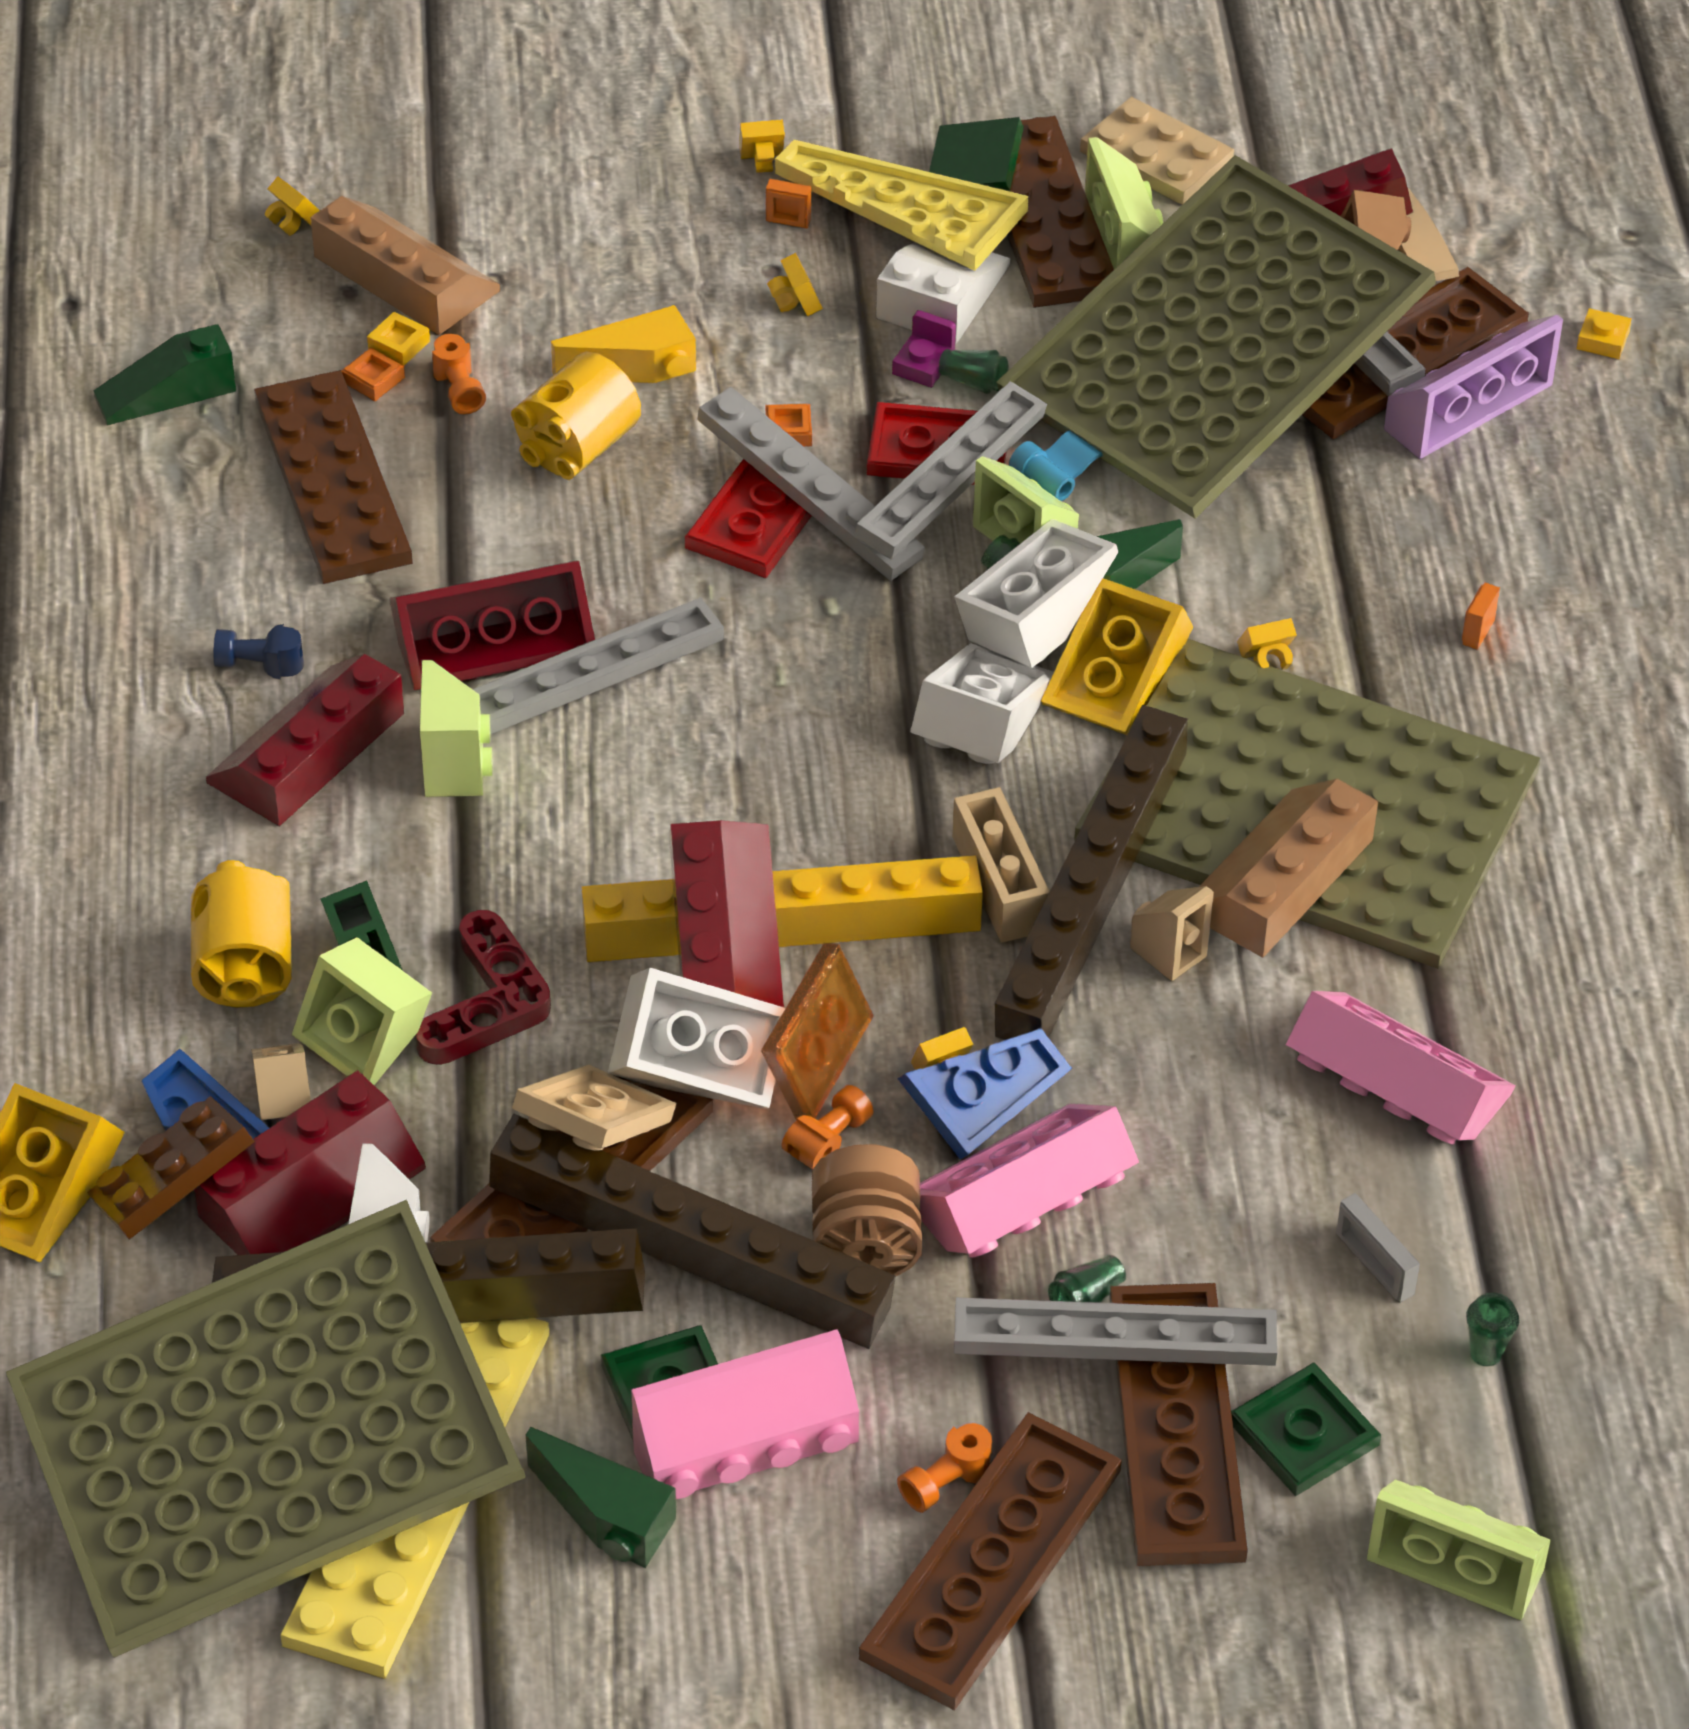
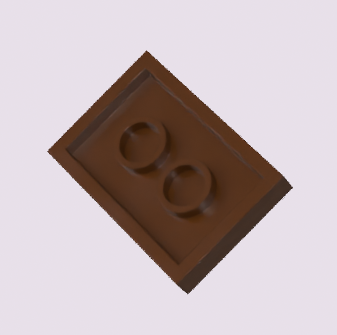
[87,1096,255,1240]

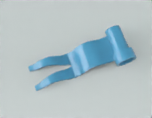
[1009,430,1103,501]

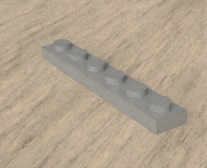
[854,381,1047,560]
[697,387,925,581]
[472,597,724,734]
[954,1297,1277,1366]

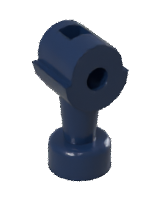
[213,624,304,680]

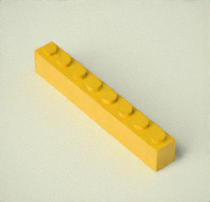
[581,855,983,962]

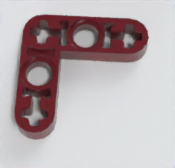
[415,910,551,1065]

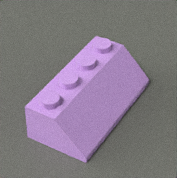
[1384,315,1563,459]

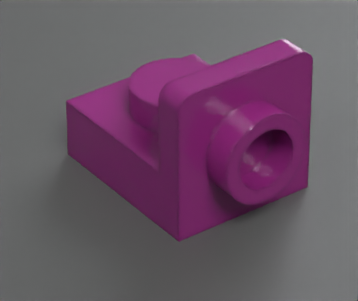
[892,310,956,388]

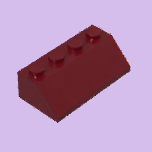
[1288,148,1413,217]
[389,560,595,690]
[206,654,404,827]
[669,820,784,1007]
[194,1070,426,1255]

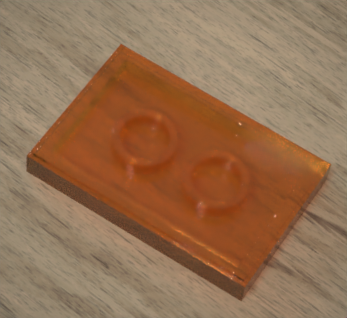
[761,943,874,1119]

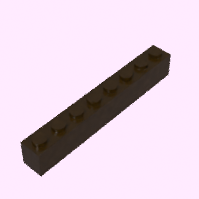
[994,704,1188,1040]
[489,1114,896,1349]
[212,1228,645,1323]

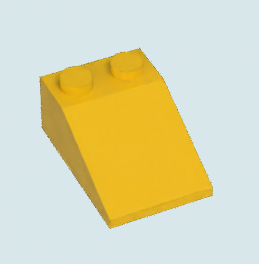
[1041,578,1193,735]
[0,1083,125,1262]

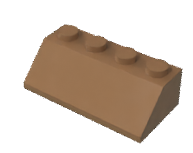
[311,196,500,335]
[1199,779,1378,958]

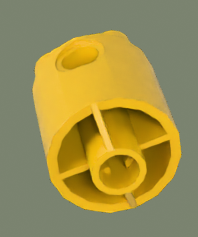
[511,352,641,480]
[191,860,292,1008]

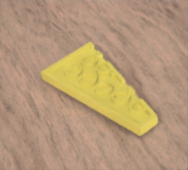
[775,140,1028,271]

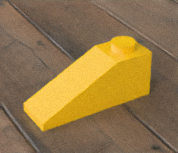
[551,305,696,383]

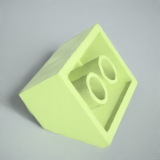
[1085,137,1163,270]
[1367,1479,1550,1620]

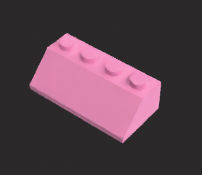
[1285,991,1516,1144]
[919,1104,1139,1257]
[631,1329,859,1499]

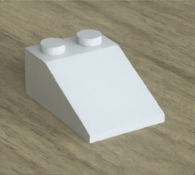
[876,242,1011,344]
[954,519,1118,668]
[910,643,1054,764]
[608,968,792,1109]

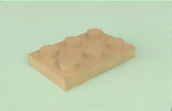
[1080,96,1234,205]
[512,1065,676,1150]

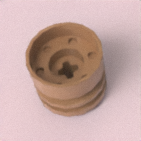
[812,1144,922,1276]

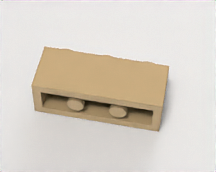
[952,787,1050,943]

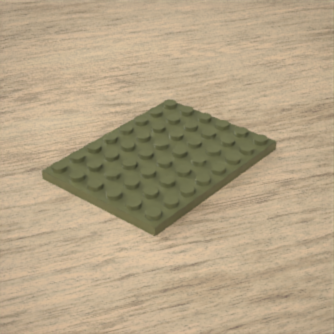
[996,155,1436,519]
[1074,639,1541,969]
[6,1199,526,1658]

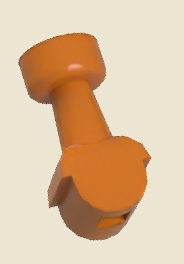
[432,334,486,414]
[781,1085,874,1170]
[897,1423,992,1513]

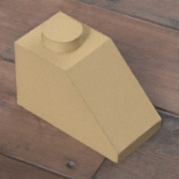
[1130,886,1214,982]
[251,1043,311,1126]

